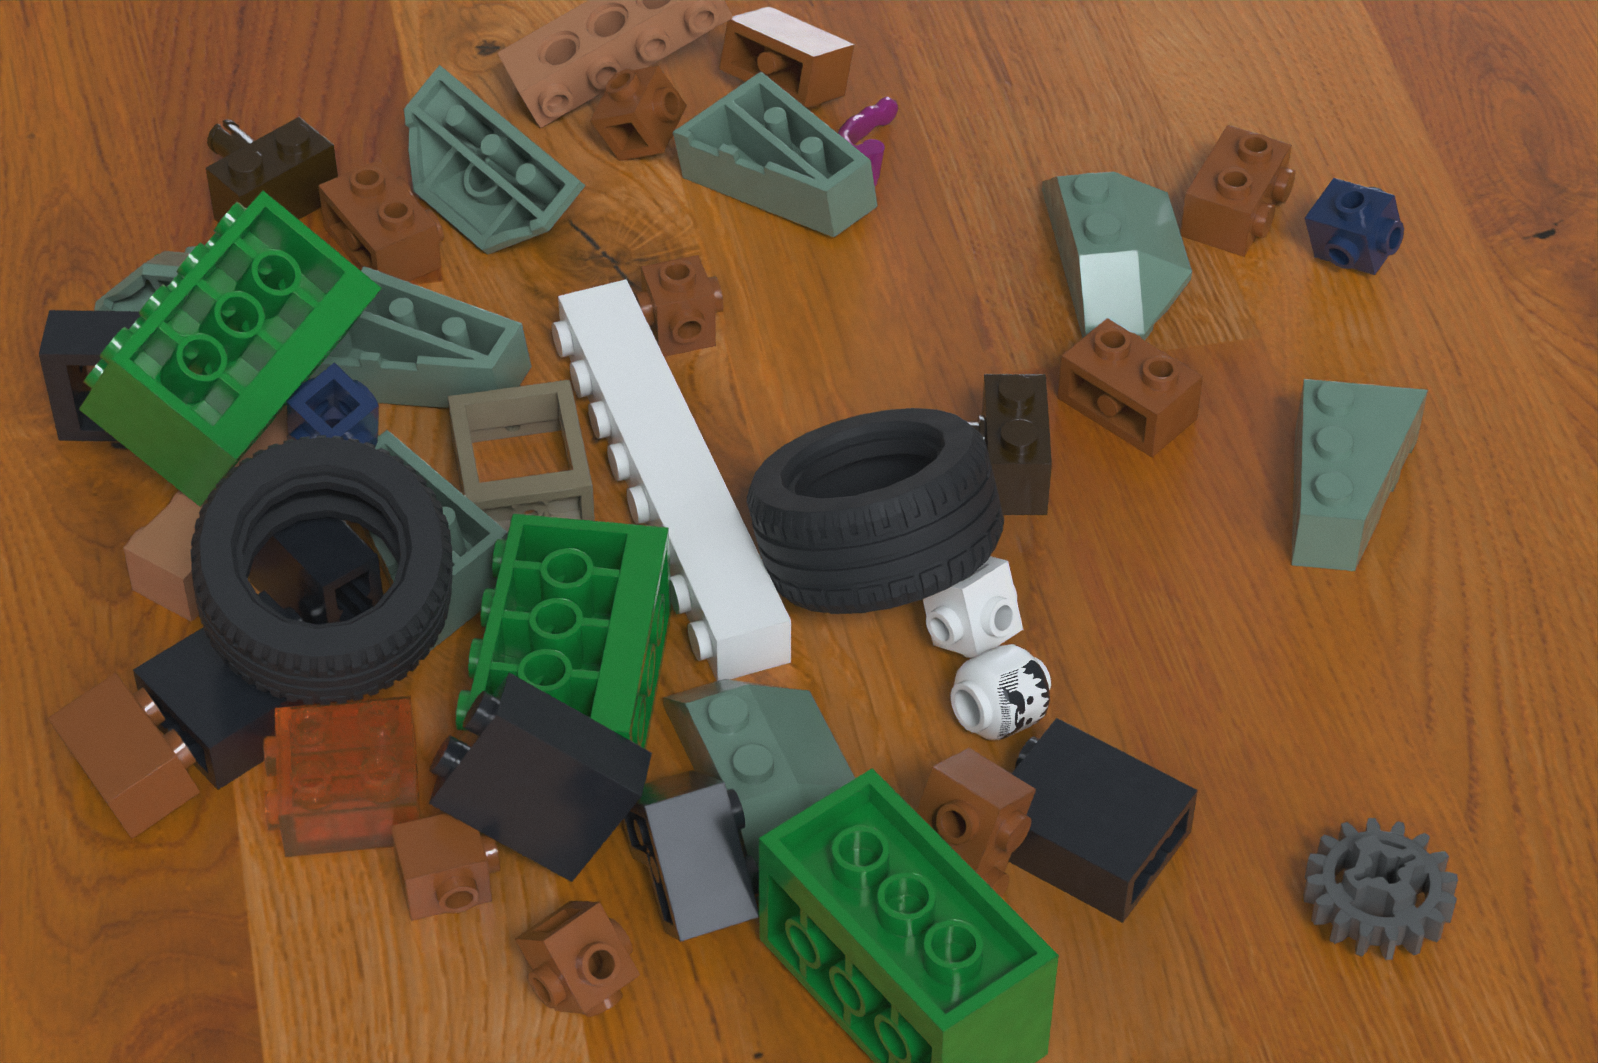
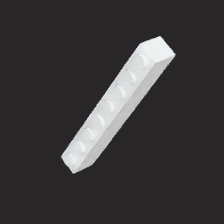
[552,279,791,681]

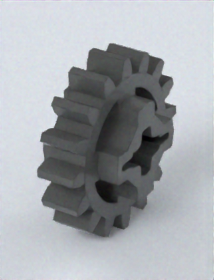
[1303,818,1458,960]

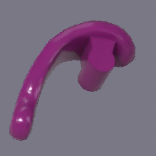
[838,96,898,186]

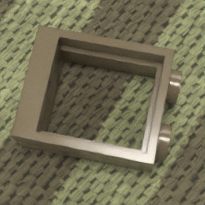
[448,380,595,532]

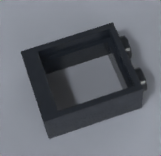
[39,310,140,442]

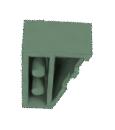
[362,430,508,651]

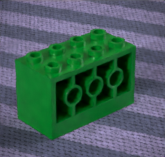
[79,191,382,507]
[456,514,672,749]
[759,768,1059,1063]

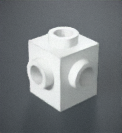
[923,556,1023,658]

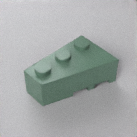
[673,72,878,237]
[310,266,532,408]
[1291,379,1428,571]

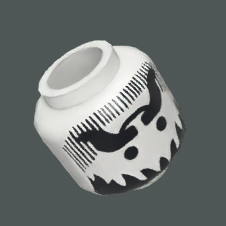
[950,644,1051,740]

